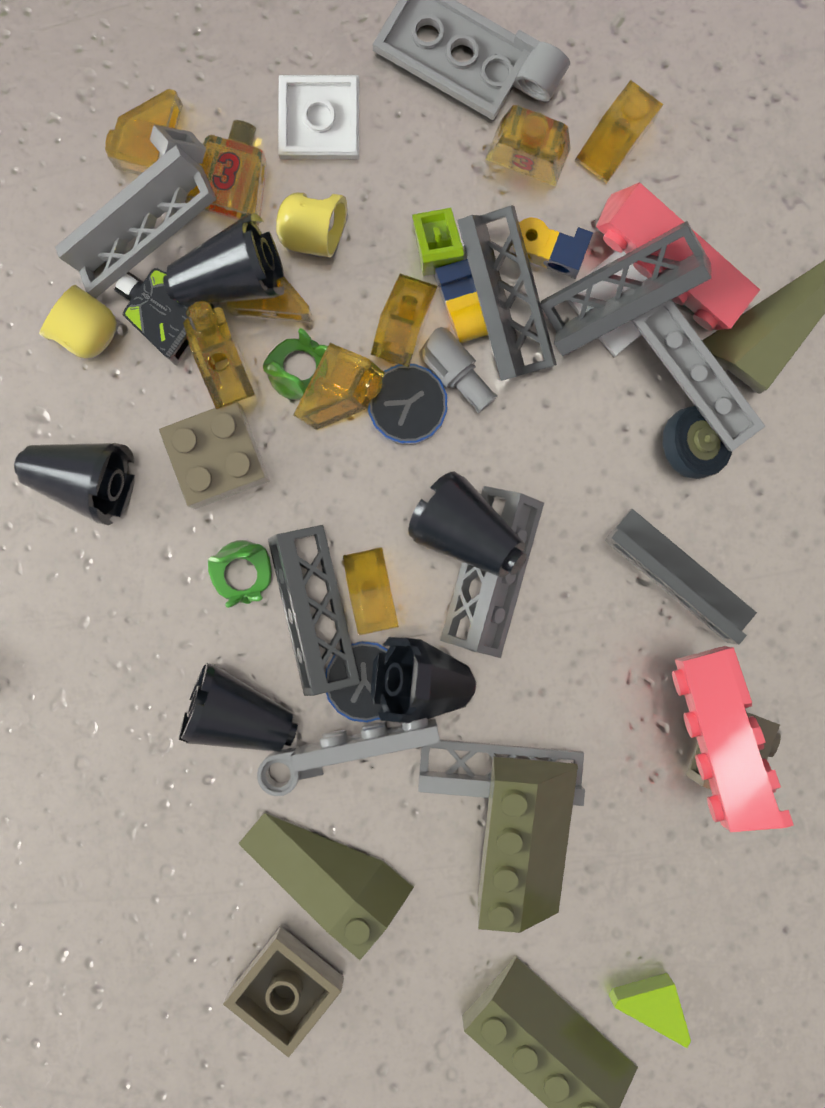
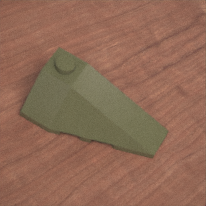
[238,812,414,960]

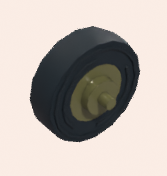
[663,406,732,479]

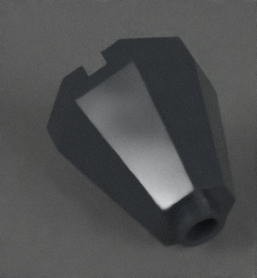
[370,637,476,723]

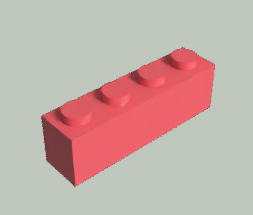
[596,182,760,331]
[672,646,794,832]

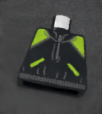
[114,268,219,366]

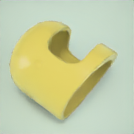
[276,192,347,258]
[39,285,117,359]

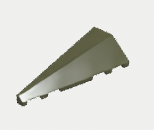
[702,260,825,394]

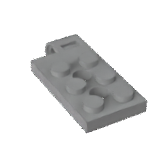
[373,0,570,120]
[257,718,440,796]

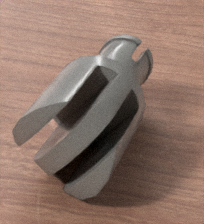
[419,327,498,413]

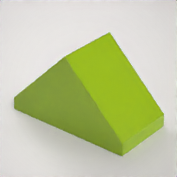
[412,208,464,276]
[608,973,691,1048]

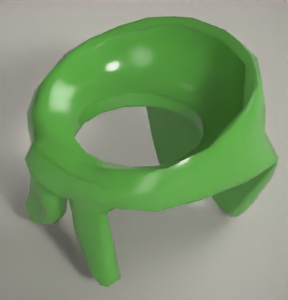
[263,328,331,400]
[208,540,272,608]

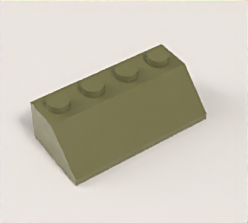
[478,756,578,933]
[462,955,638,1108]

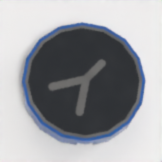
[368,364,448,444]
[325,641,388,723]

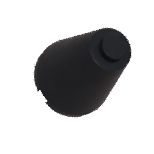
[163,213,285,305]
[14,443,135,525]
[408,471,527,577]
[178,663,298,752]

